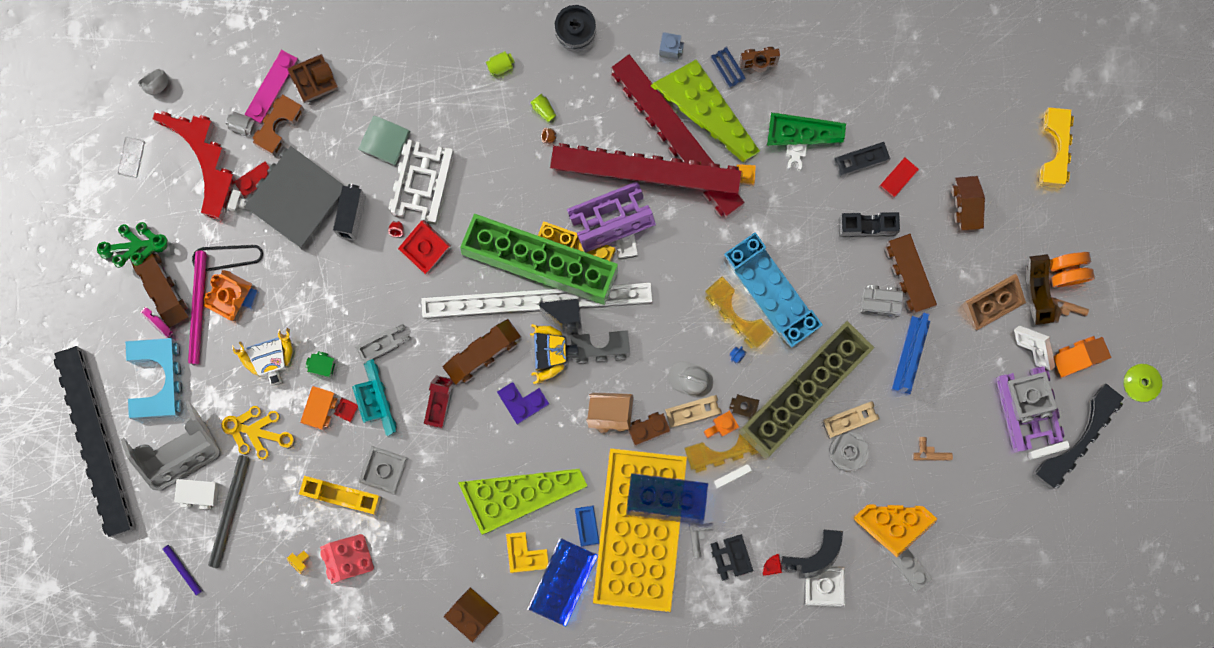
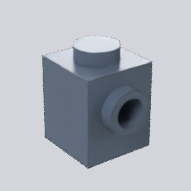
[659,32,684,59]

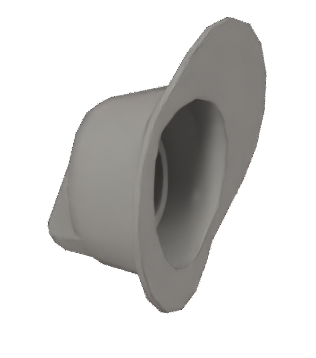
[668,361,714,397]

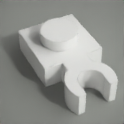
[786,144,807,170]

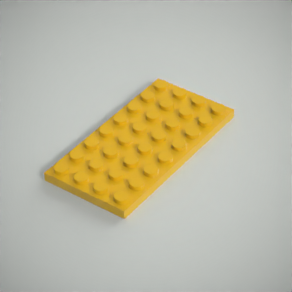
[593,448,687,612]

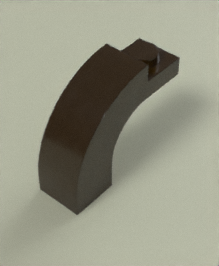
[1026,254,1055,325]

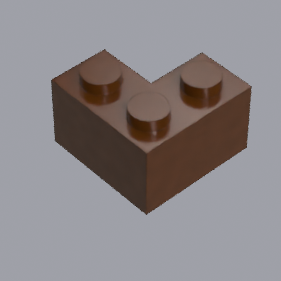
[952,176,985,231]

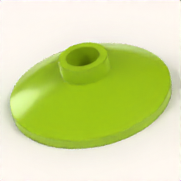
[1124,364,1162,402]

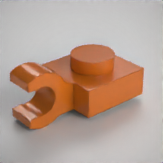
[704,410,739,439]

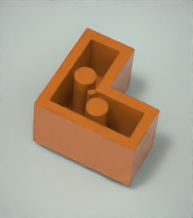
[1053,336,1112,378]

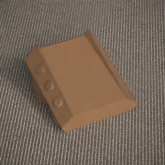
[586,393,633,433]

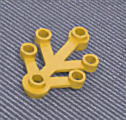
[221,406,294,460]

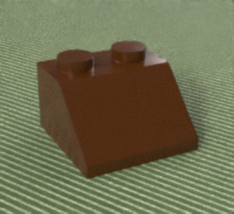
[443,587,499,643]

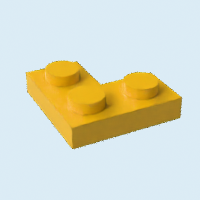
[506,532,549,573]

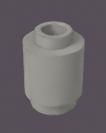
[226,112,256,135]

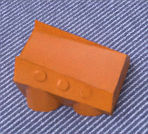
[203,270,252,321]

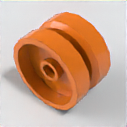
[1049,252,1095,288]

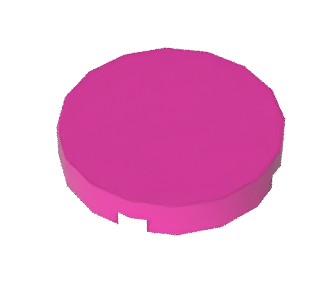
[140,307,173,338]

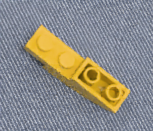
[538,221,616,261]

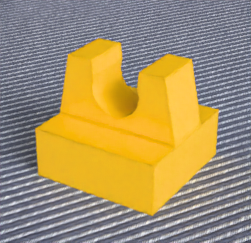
[287,550,309,575]

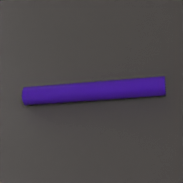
[162,545,202,596]

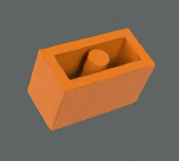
[300,386,338,431]

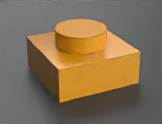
[736,164,756,185]

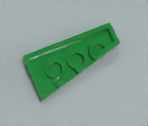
[767,112,846,146]

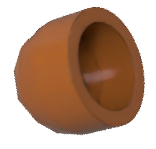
[541,128,557,143]

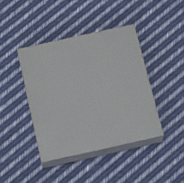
[358,446,408,494]

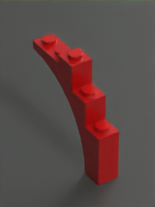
[152,111,236,221]

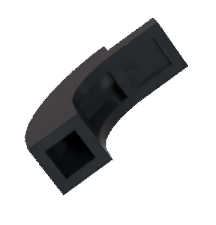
[781,529,843,578]

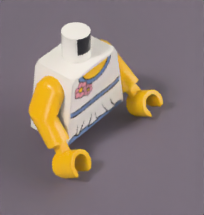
[232,328,293,385]

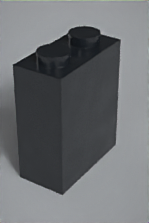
[333,184,366,240]

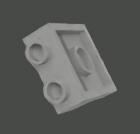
[1007,372,1057,423]

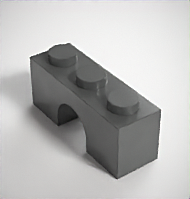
[570,330,630,363]

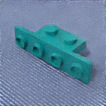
[352,359,396,436]

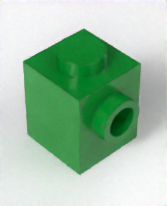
[305,351,337,379]

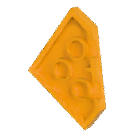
[854,504,938,557]

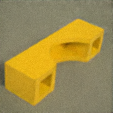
[1040,108,1074,188]
[299,476,381,515]

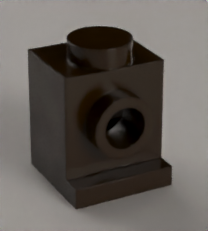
[729,394,760,419]

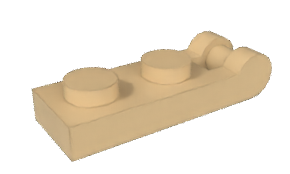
[665,395,722,428]
[823,401,880,438]

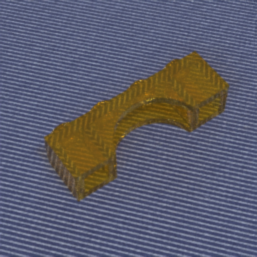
[705,276,774,350]
[684,433,759,473]

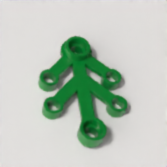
[97,222,168,268]

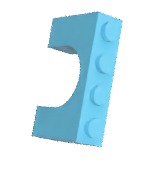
[125,338,182,420]

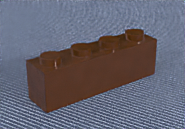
[885,234,937,315]

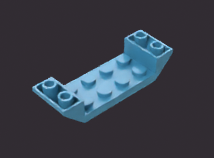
[724,232,823,348]

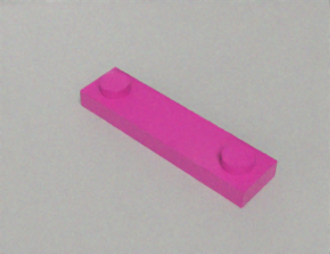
[244,49,299,125]

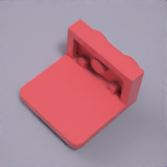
[320,534,374,584]

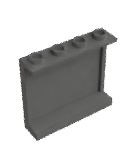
[244,146,345,249]

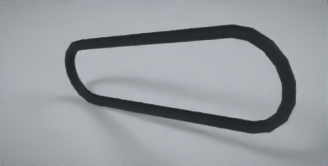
[192,245,263,271]

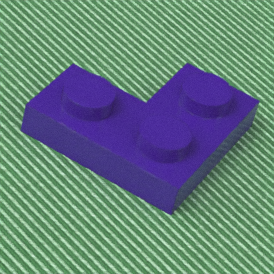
[497,382,550,425]

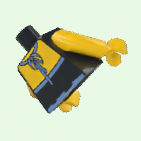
[530,324,579,384]

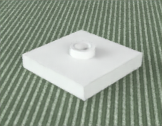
[805,567,845,607]

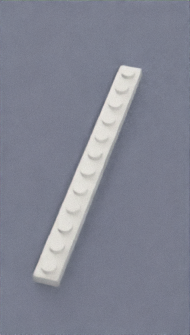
[421,283,652,318]

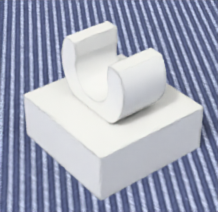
[226,189,246,211]

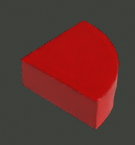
[762,554,782,576]

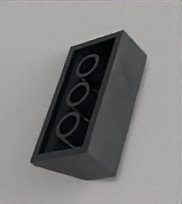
[539,298,582,336]

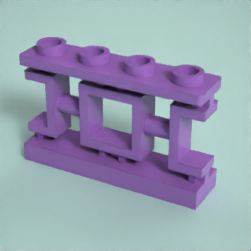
[567,182,656,253]
[996,366,1065,453]

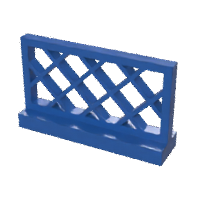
[891,313,931,395]

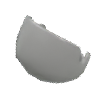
[138,69,168,95]

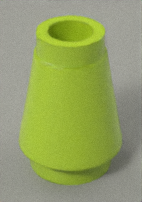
[530,93,557,122]

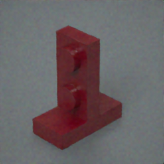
[424,375,454,428]

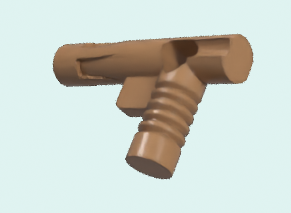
[1052,297,1089,323]
[913,437,953,460]

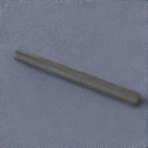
[208,455,249,568]

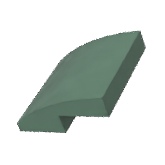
[358,115,411,165]

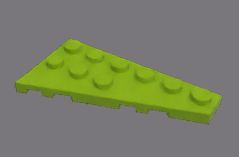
[651,59,760,162]
[458,469,588,535]

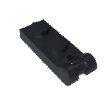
[834,142,890,177]

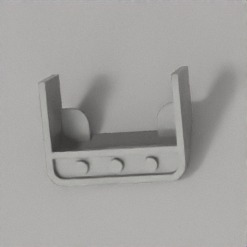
[121,400,219,490]

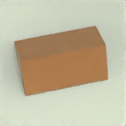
[961,274,1026,330]

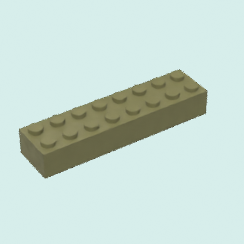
[738,321,875,459]

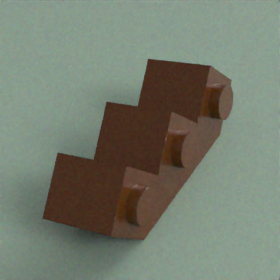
[131,252,189,328]
[442,319,521,385]

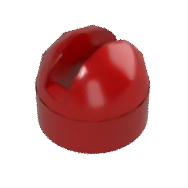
[388,221,404,237]

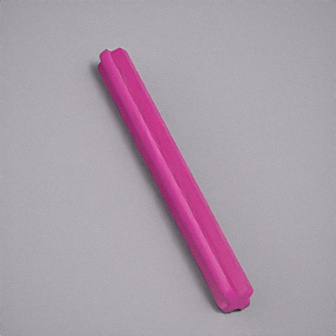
[188,251,207,364]

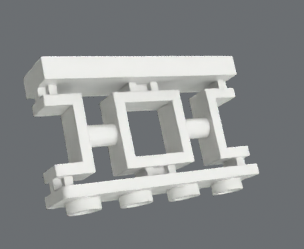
[389,139,454,225]

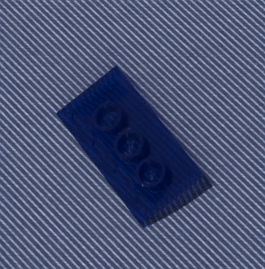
[626,473,708,525]
[528,538,598,627]

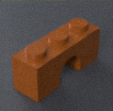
[253,94,305,157]

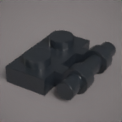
[710,534,754,581]

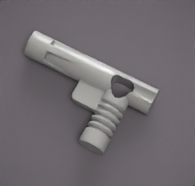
[689,519,713,558]

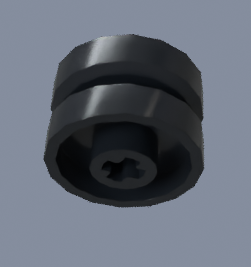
[555,5,596,52]

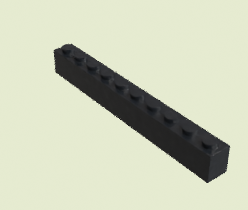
[53,346,135,538]

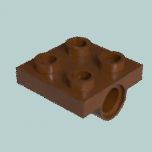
[739,47,780,72]
[287,54,338,104]

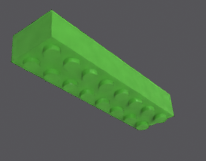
[460,213,618,305]

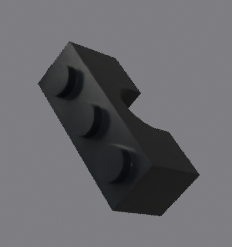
[839,212,900,236]

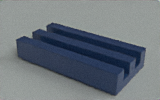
[710,46,746,89]

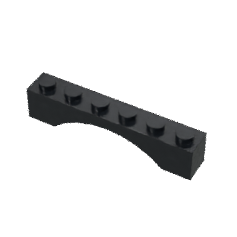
[1032,383,1124,490]

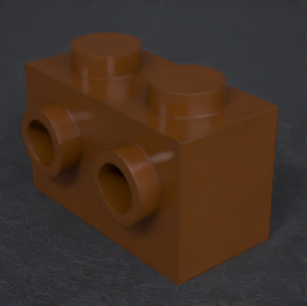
[628,412,671,447]

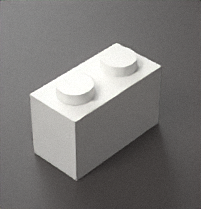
[174,479,219,510]

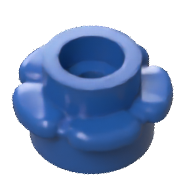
[729,346,747,364]

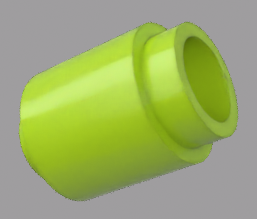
[485,51,515,76]

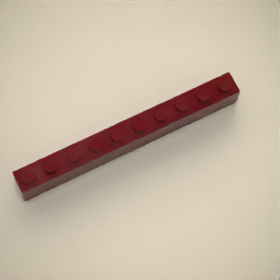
[611,54,745,219]
[550,143,743,195]

